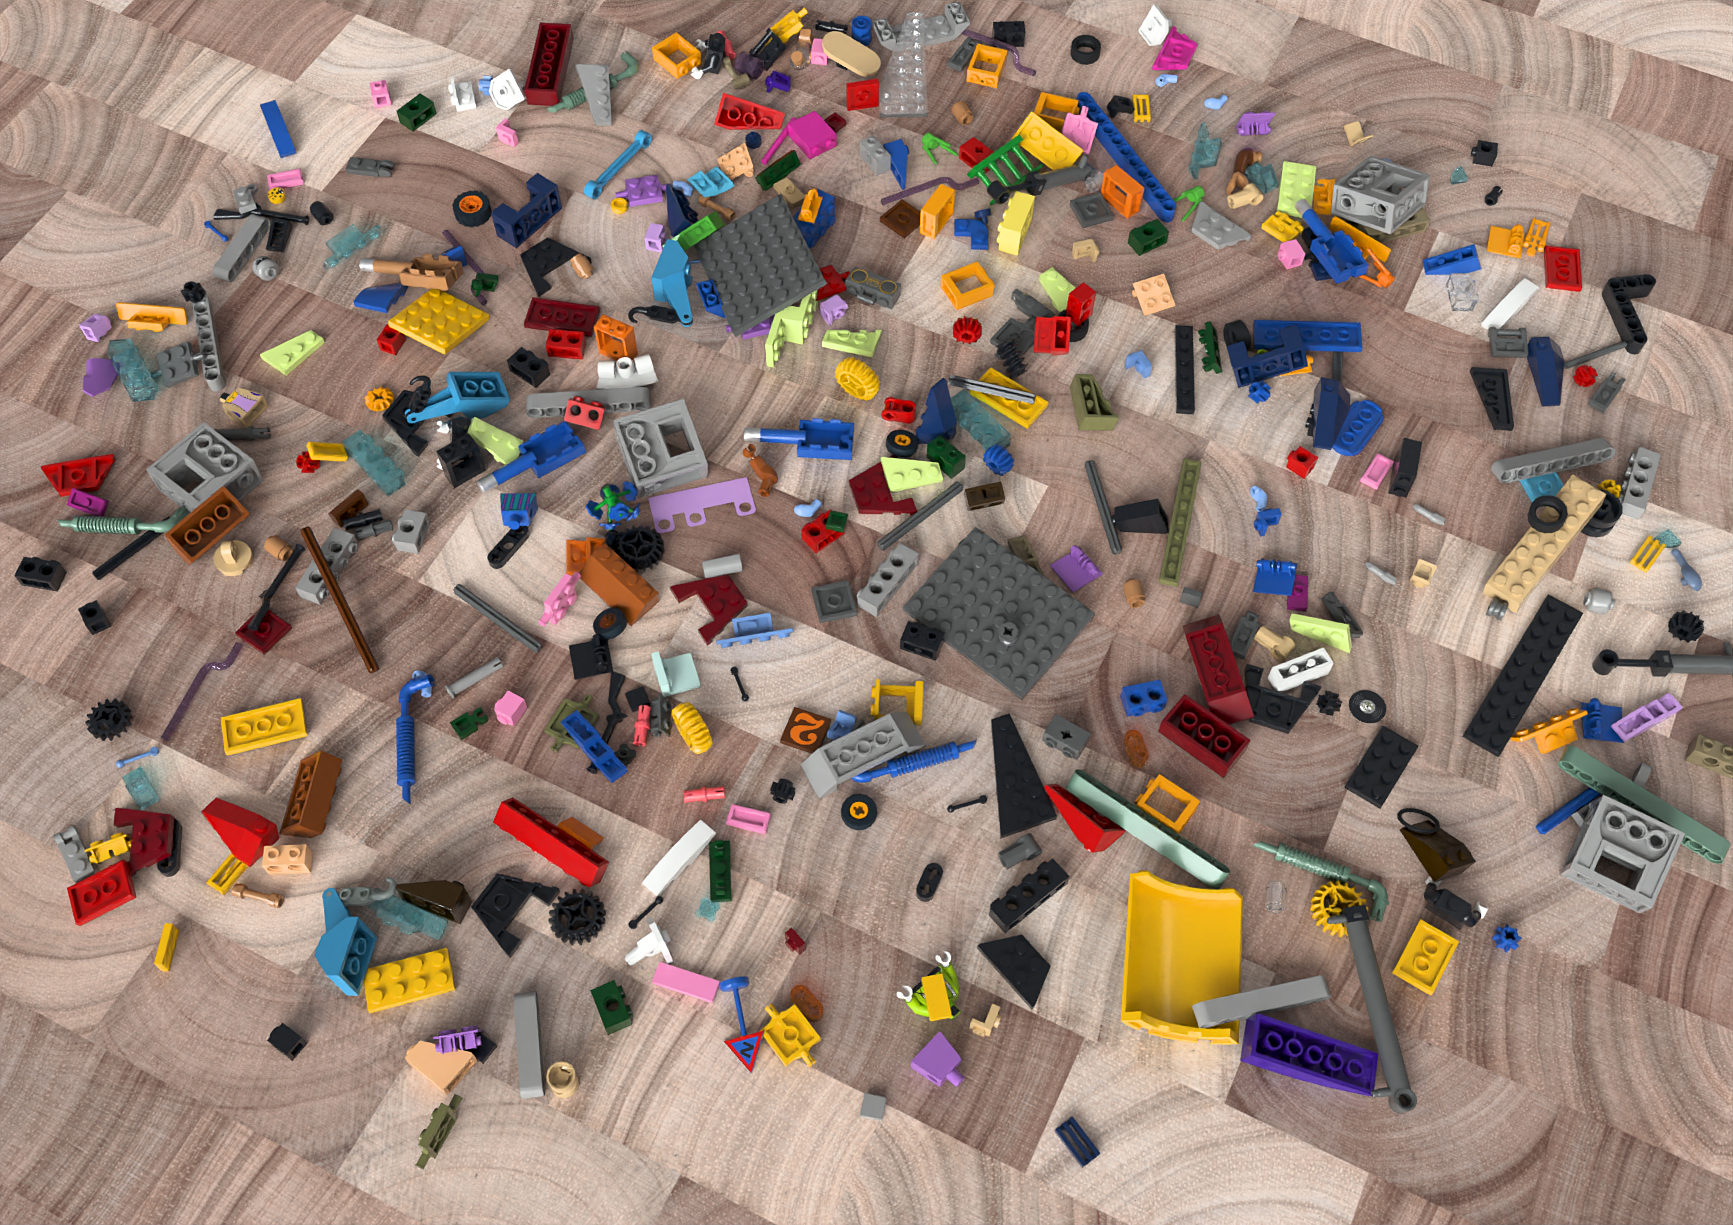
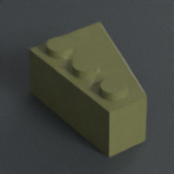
[1070,374,1119,431]

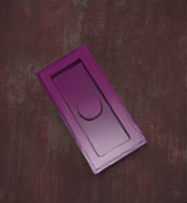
[67,488,109,517]
[1287,575,1308,612]

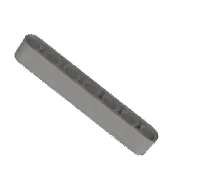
[192,290,226,392]
[526,387,650,418]
[1491,438,1616,483]
[1192,975,1332,1028]

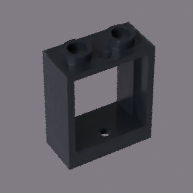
[436,433,486,488]

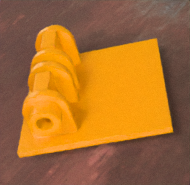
[1486,224,1524,258]

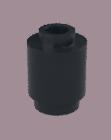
[310,201,334,226]

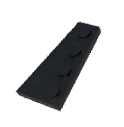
[1469,367,1514,431]

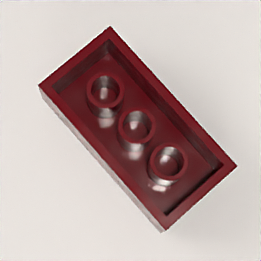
[1158,694,1251,778]

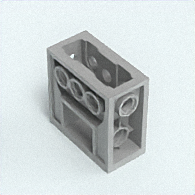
[1331,155,1430,234]
[613,399,708,499]
[146,422,264,514]
[1559,795,1685,914]

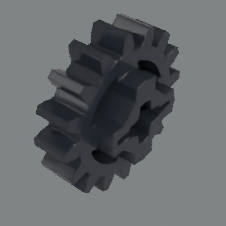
[85,699,133,741]

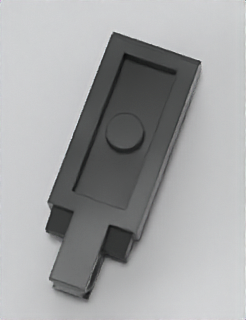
[1011,289,1055,322]
[1321,592,1363,638]

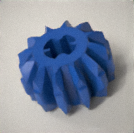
[983,444,1014,476]

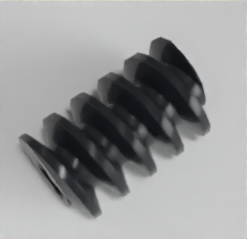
[996,338,1028,379]

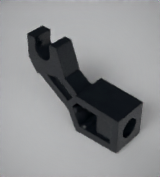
[1301,227,1320,268]

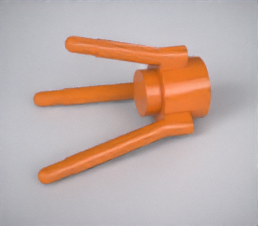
[1359,248,1395,288]

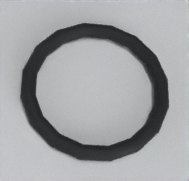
[1397,808,1440,833]

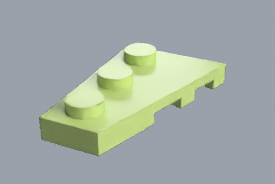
[1039,267,1075,313]
[260,330,325,376]
[822,330,882,358]
[467,417,523,465]
[880,457,943,493]
[1290,613,1352,653]

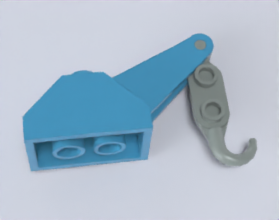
[315,877,397,996]

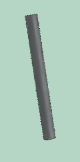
[1564,341,1627,369]

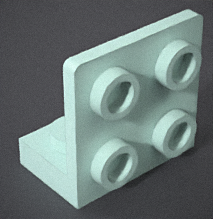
[651,651,701,697]

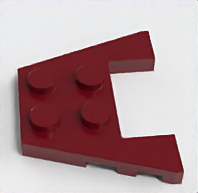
[849,455,917,515]
[670,574,748,646]
[110,808,174,877]

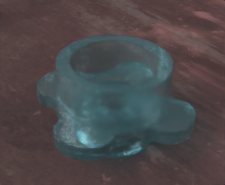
[696,897,720,922]

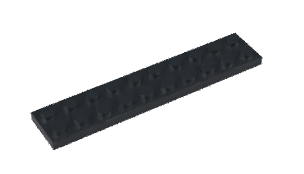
[1462,594,1583,757]

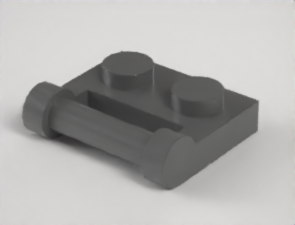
[1488,327,1528,358]

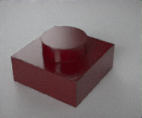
[824,112,846,133]
[785,928,806,955]

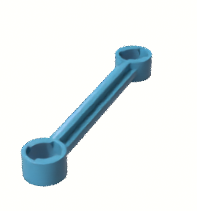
[584,130,652,200]

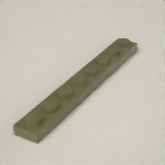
[1159,458,1202,587]

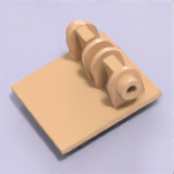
[717,143,754,180]
[1132,274,1176,316]

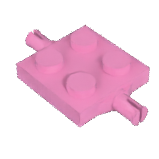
[1061,106,1098,155]
[538,572,581,626]

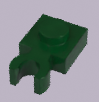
[450,707,489,740]

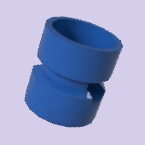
[852,16,872,46]

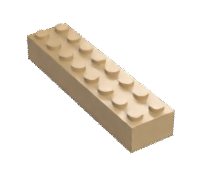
[1483,475,1606,613]

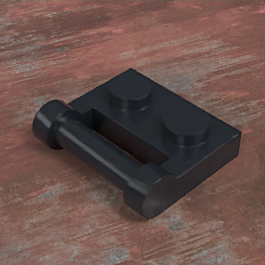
[749,28,787,71]

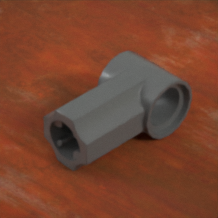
[998,833,1042,869]

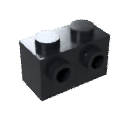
[900,621,945,661]

